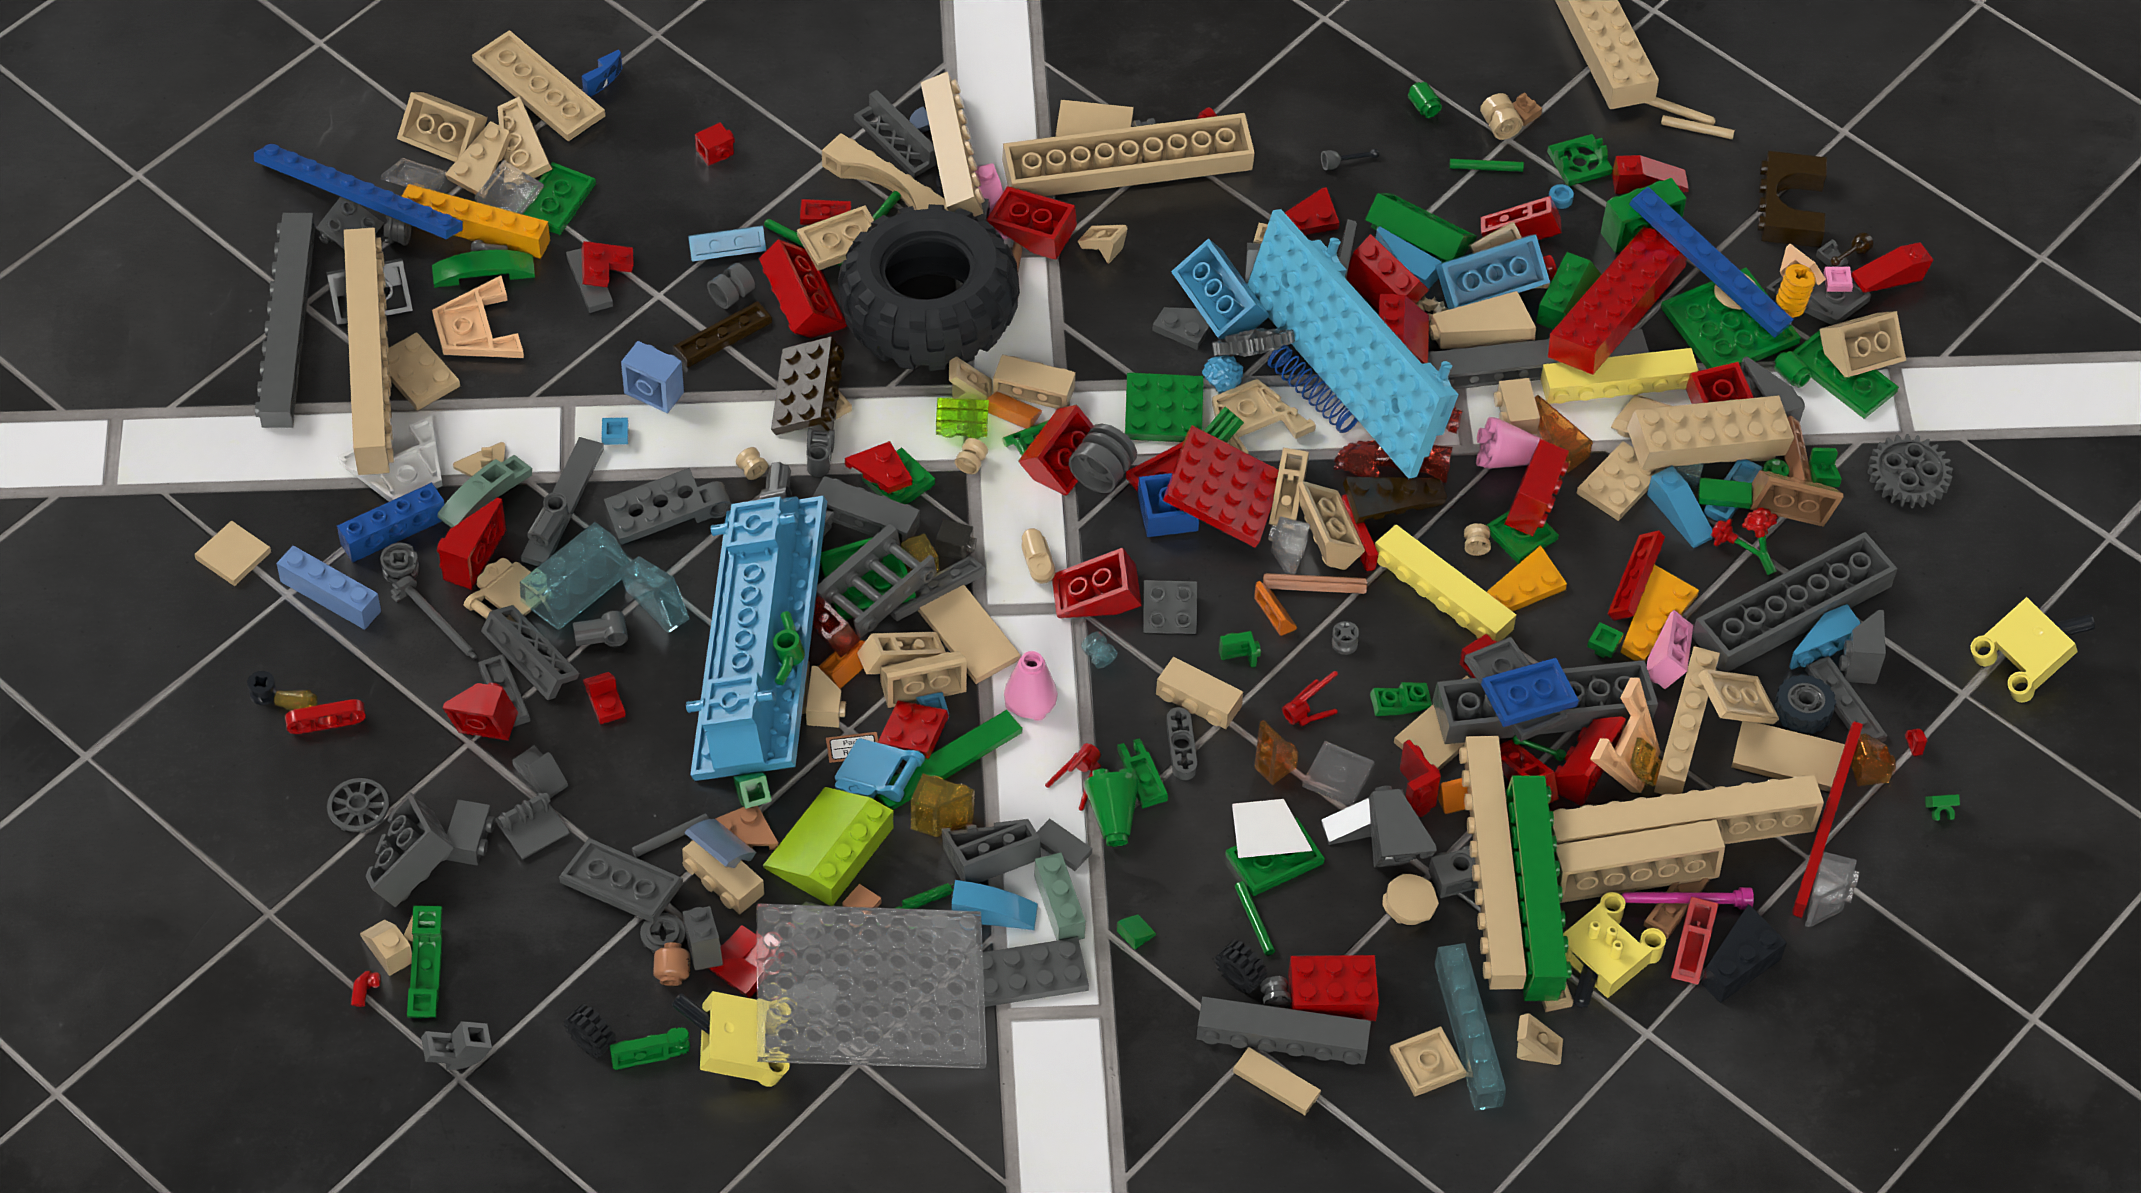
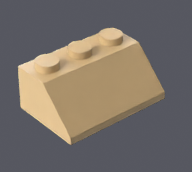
[397,92,488,162]
[1820,311,1906,377]
[1298,481,1365,570]
[880,651,967,708]

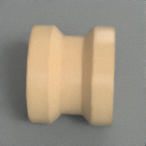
[736,447,768,480]
[1464,524,1491,556]

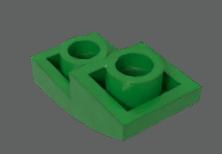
[1370,682,1432,716]

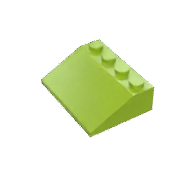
[763,787,893,907]

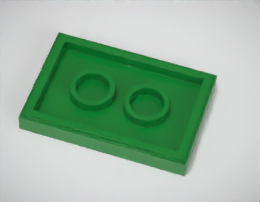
[516,162,596,235]
[1225,818,1325,897]

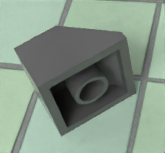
[1839,610,1886,684]

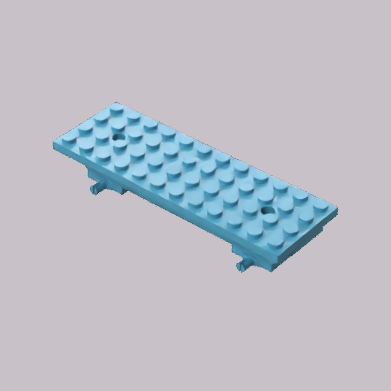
[1247,209,1459,479]

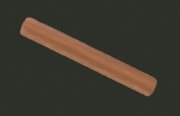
[1263,573,1367,594]

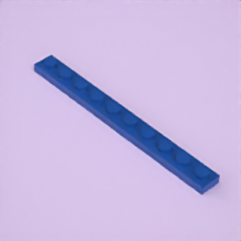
[254,144,463,239]

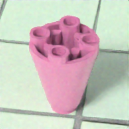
[1476,417,1543,469]
[1004,651,1058,720]

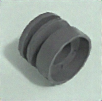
[1068,423,1137,493]

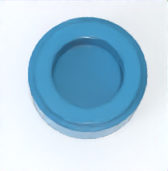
[1549,184,1574,209]

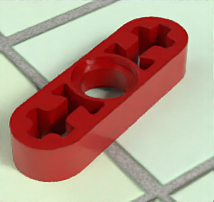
[285,699,366,734]

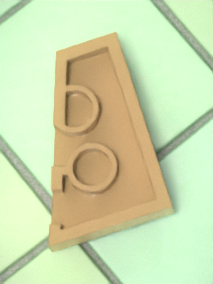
[445,121,512,200]

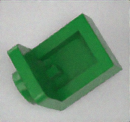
[1809,448,1842,487]
[1219,631,1261,667]

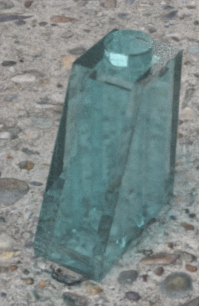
[618,556,689,633]

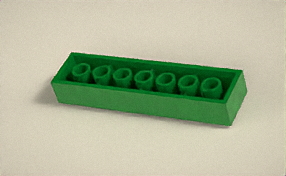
[1505,776,1571,1001]

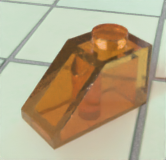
[1851,733,1896,786]

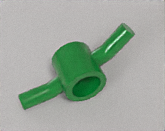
[773,611,805,685]

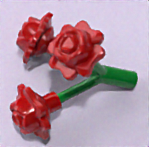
[1711,507,1777,575]

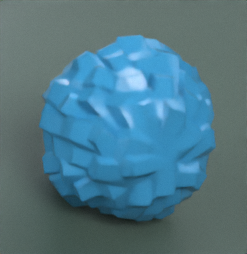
[1202,355,1243,394]

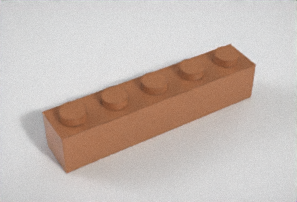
[1784,416,1813,482]

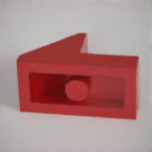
[583,672,626,724]

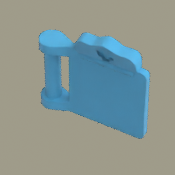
[835,738,925,802]

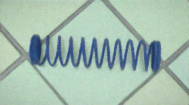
[1267,345,1358,433]

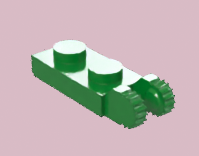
[1117,738,1168,809]
[610,1027,690,1070]

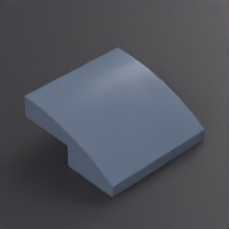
[685,819,757,868]

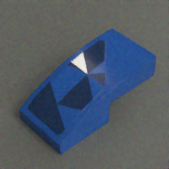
[582,50,622,97]

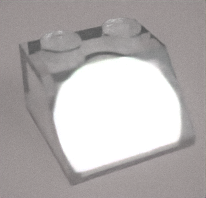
[1805,852,1859,927]

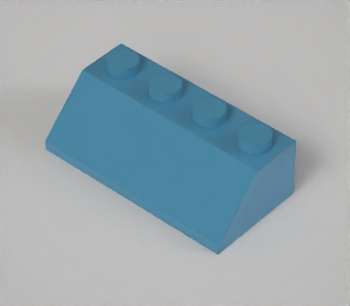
[1171,239,1270,339]

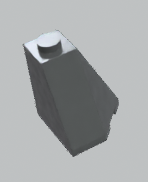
[1369,786,1437,868]

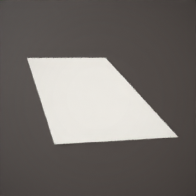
[1232,799,1313,858]

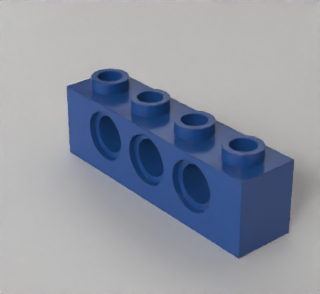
[337,482,444,563]

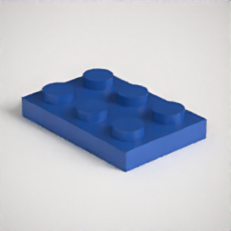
[1481,658,1579,727]

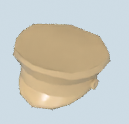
[1382,874,1439,925]

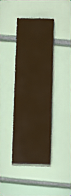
[673,301,772,368]

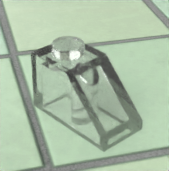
[1268,516,1310,575]

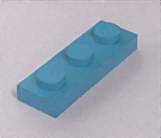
[688,225,766,261]
[1704,459,1763,522]

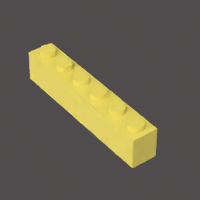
[1540,348,1698,404]
[1375,525,1516,642]

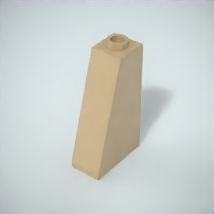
[1429,291,1536,349]

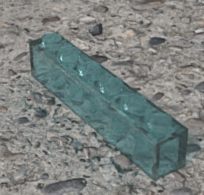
[1435,943,1506,1111]

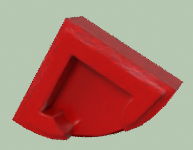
[1905,728,1927,756]

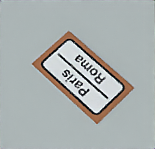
[826,732,878,763]

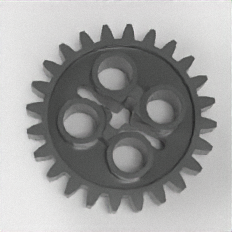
[1212,328,1295,357]
[1867,434,1953,508]

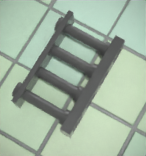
[816,523,937,638]

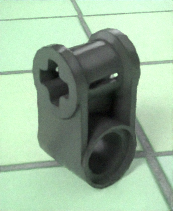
[806,428,835,477]

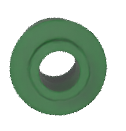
[1408,82,1442,118]
[1774,351,1812,388]

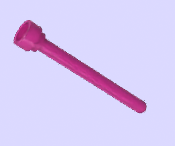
[1621,887,1754,910]

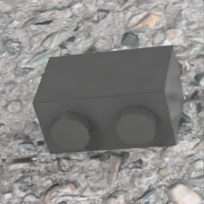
[446,800,495,866]
[683,906,723,970]

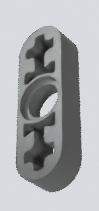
[1166,707,1197,780]

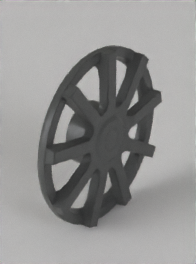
[327,778,390,833]

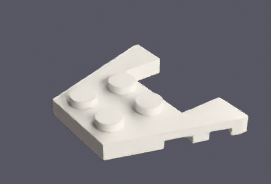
[338,416,443,502]

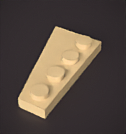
[498,96,552,191]

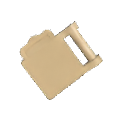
[463,558,553,623]

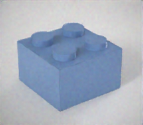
[621,341,684,414]

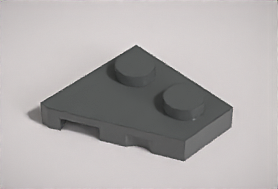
[1152,307,1211,350]

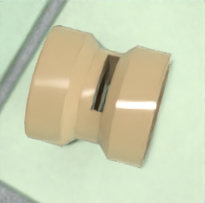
[955,438,988,474]

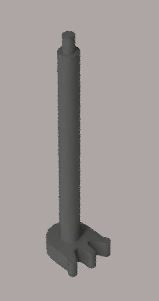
[390,576,477,660]

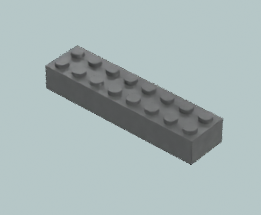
[1692,532,1897,672]
[1432,660,1658,744]

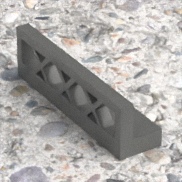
[854,90,937,178]
[481,605,580,700]

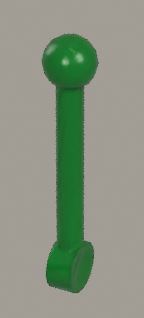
[1513,735,1566,761]

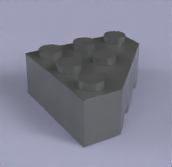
[365,792,454,907]

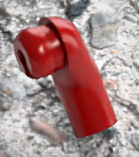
[351,970,381,1007]

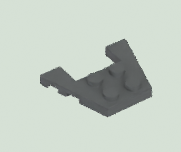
[1765,239,1871,325]

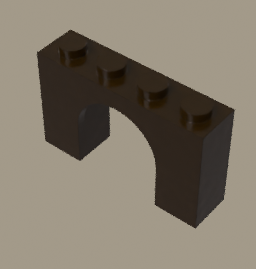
[1757,151,1827,248]

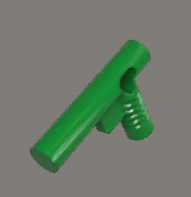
[1002,420,1049,456]

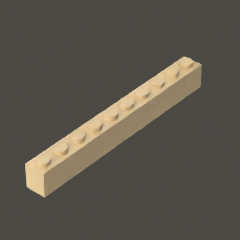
[1459,736,1526,990]

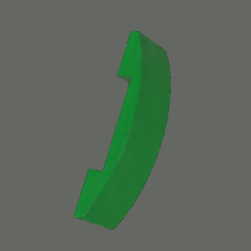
[432,250,535,288]
[407,906,442,1018]

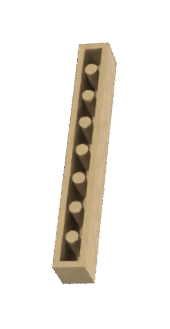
[921,72,985,217]

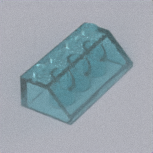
[520,522,633,630]

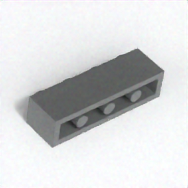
[812,476,920,548]

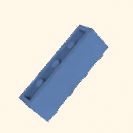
[276,546,381,630]

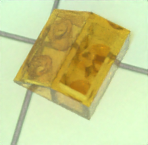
[911,774,974,837]

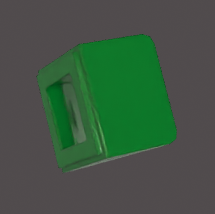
[1117,914,1156,950]

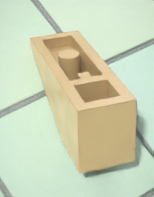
[1269,447,1309,529]
[857,632,946,674]

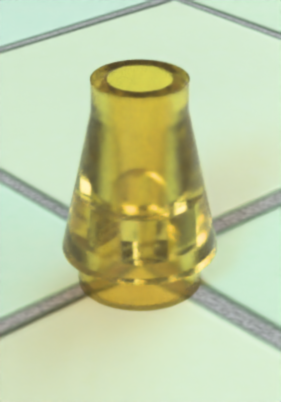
[274,690,317,711]

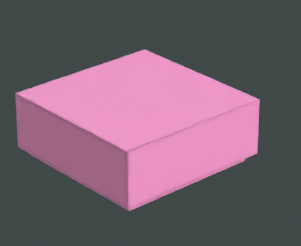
[1824,267,1853,292]

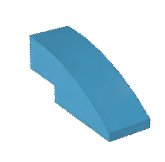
[952,880,1038,930]

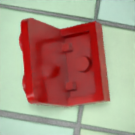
[1400,740,1441,817]

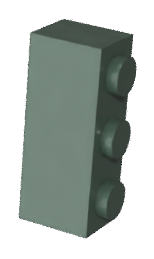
[1034,853,1086,941]

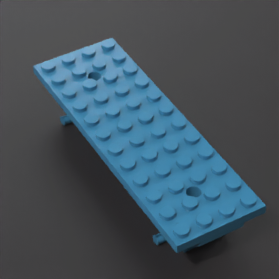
[686,496,827,781]

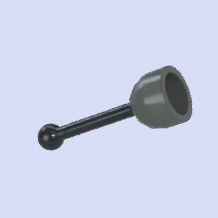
[1321,149,1380,170]

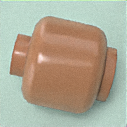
[653,943,691,986]

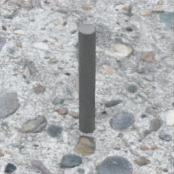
[631,813,709,858]

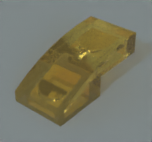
[1630,738,1662,786]

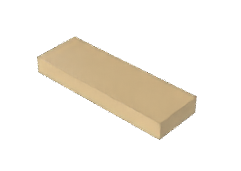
[1233,1047,1321,1115]

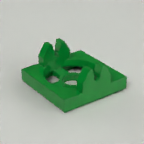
[1547,134,1613,186]

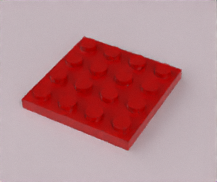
[1163,425,1279,548]

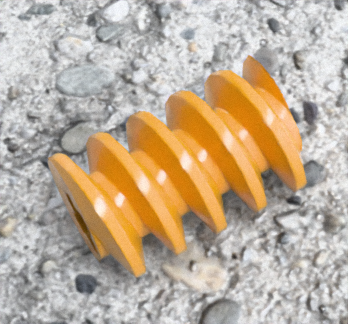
[1776,264,1816,318]

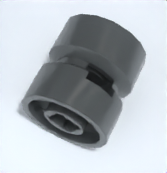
[707,263,755,309]

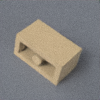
[1494,378,1540,434]

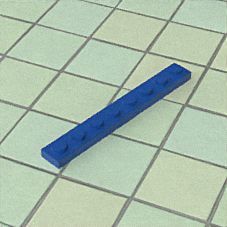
[1629,187,1794,338]

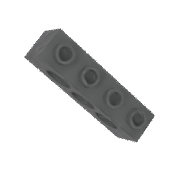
[1429,845,1478,898]

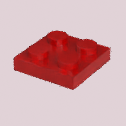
[878,701,949,759]

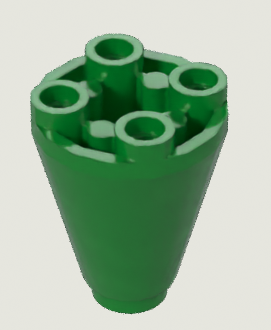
[1084,768,1139,847]

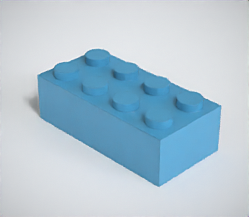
[1435,235,1550,310]

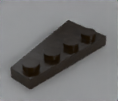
[1343,477,1447,524]

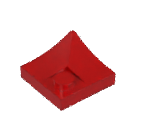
[708,925,785,998]

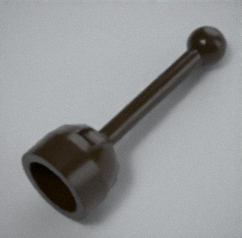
[1830,232,1873,266]

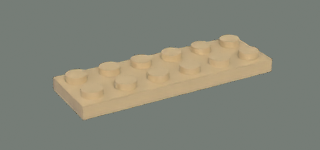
[472,30,605,141]

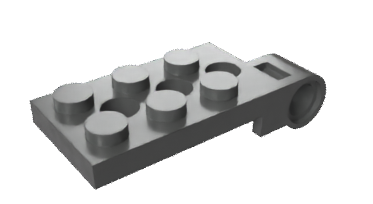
[604,467,732,545]

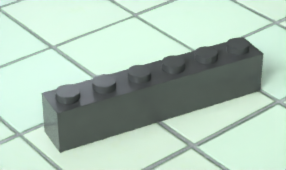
[1196,996,1371,1065]

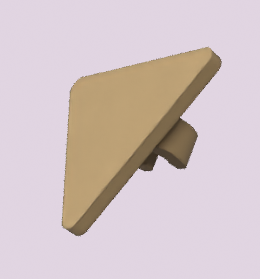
[453,442,505,477]

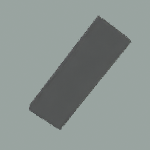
[566,248,613,313]
[478,654,530,727]

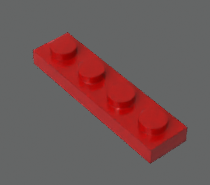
[1608,530,1665,621]

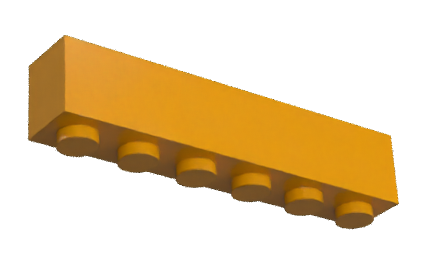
[401,184,550,259]

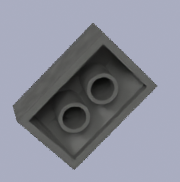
[326,259,413,325]

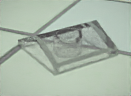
[381,158,447,192]
[474,160,544,215]

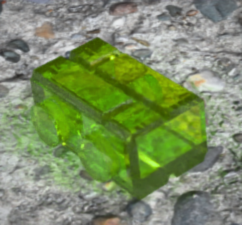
[936,398,989,439]

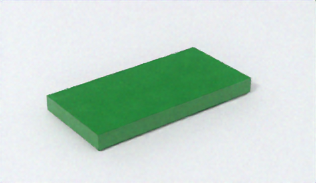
[1793,330,1899,419]

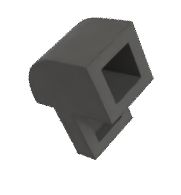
[421,1021,492,1070]

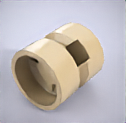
[1480,93,1523,140]

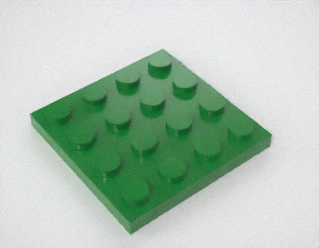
[1661,267,1801,369]

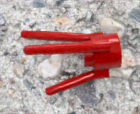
[1282,671,1338,727]
[1045,743,1101,811]

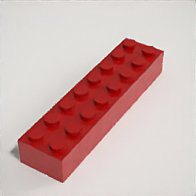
[1548,226,1687,375]

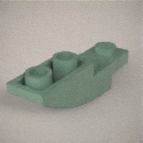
[437,455,532,528]

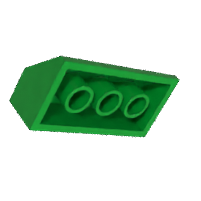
[1365,193,1477,263]

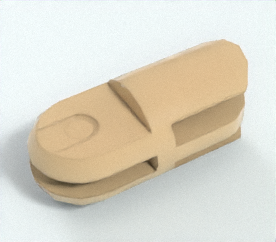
[1021,528,1055,584]

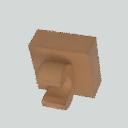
[1512,92,1542,126]

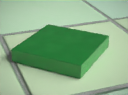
[1486,510,1559,564]

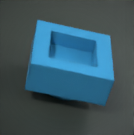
[601,418,629,445]

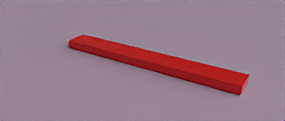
[1792,721,1863,918]

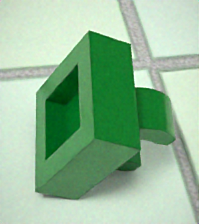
[1587,622,1624,658]
[1925,794,1960,821]

